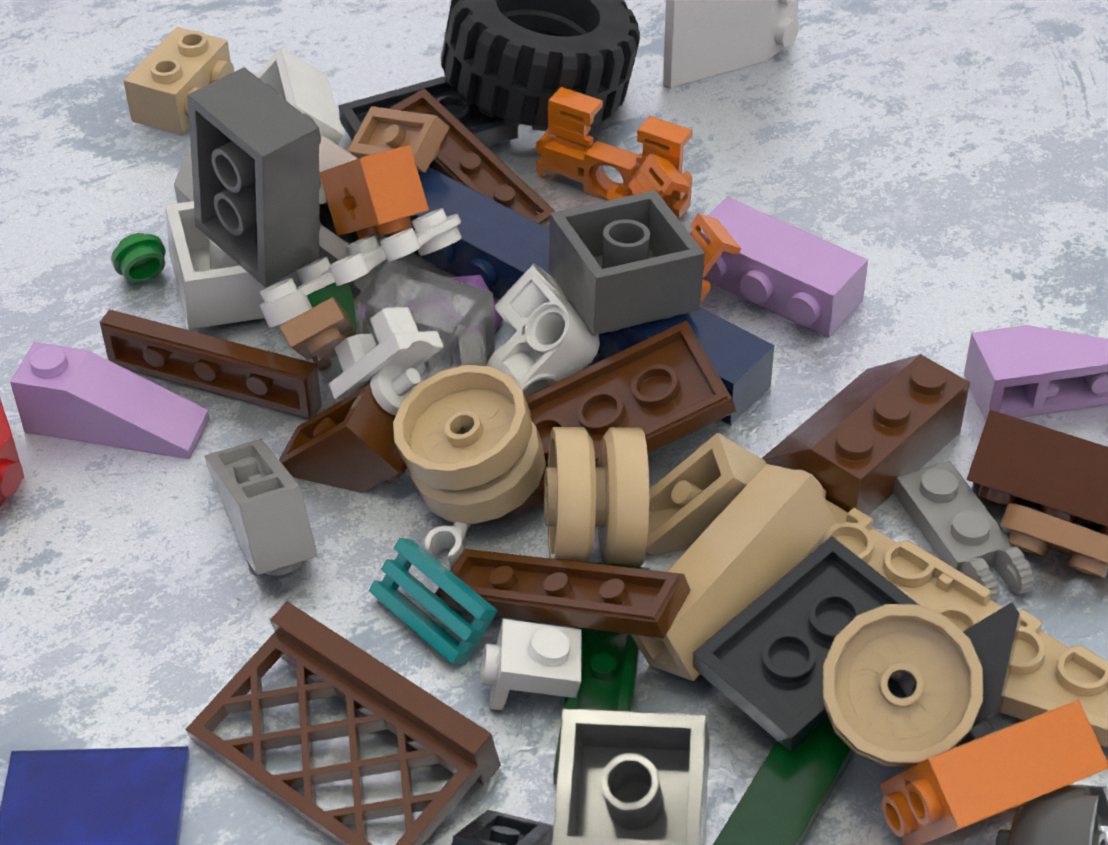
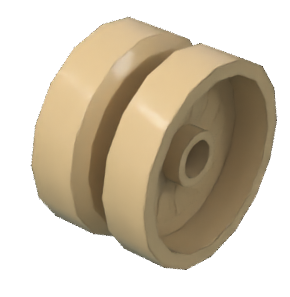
[393,365,546,524]
[544,427,649,567]
[823,604,983,768]

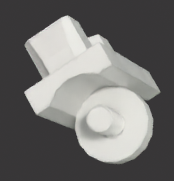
[329,307,444,415]

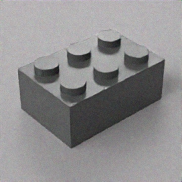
[187,67,321,288]

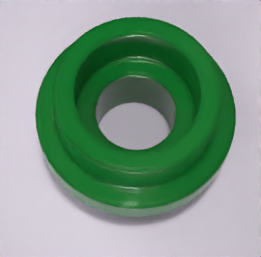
[111,233,166,283]

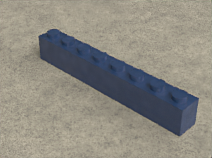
[384,167,775,426]

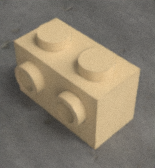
[123,27,234,136]

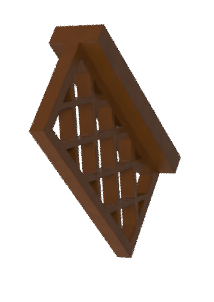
[185,601,501,845]

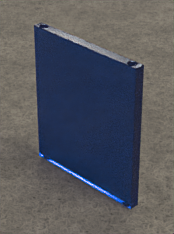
[0,746,190,845]

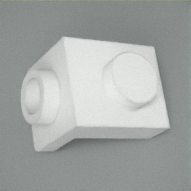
[480,619,581,711]

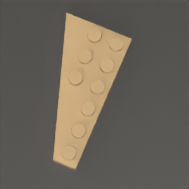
[797,489,1108,747]

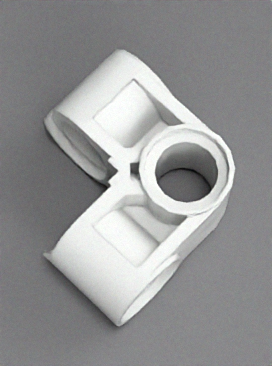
[487,264,600,397]

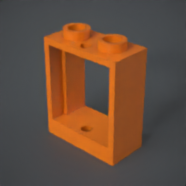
[879,699,1108,845]

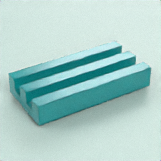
[368,538,498,665]

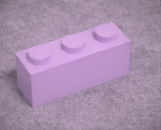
[691,197,868,338]

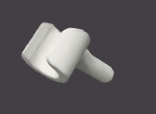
[424,522,471,569]

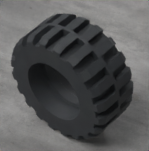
[441,0,640,131]

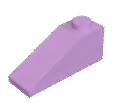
[964,325,1108,420]
[10,342,210,459]

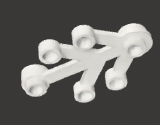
[259,208,462,327]

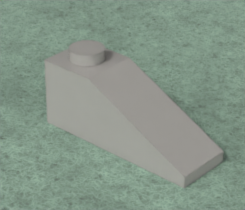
[204,439,318,576]

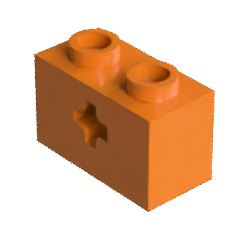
[319,144,429,240]

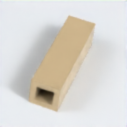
[631,464,836,681]

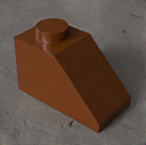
[279,384,408,493]

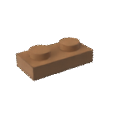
[347,106,450,173]

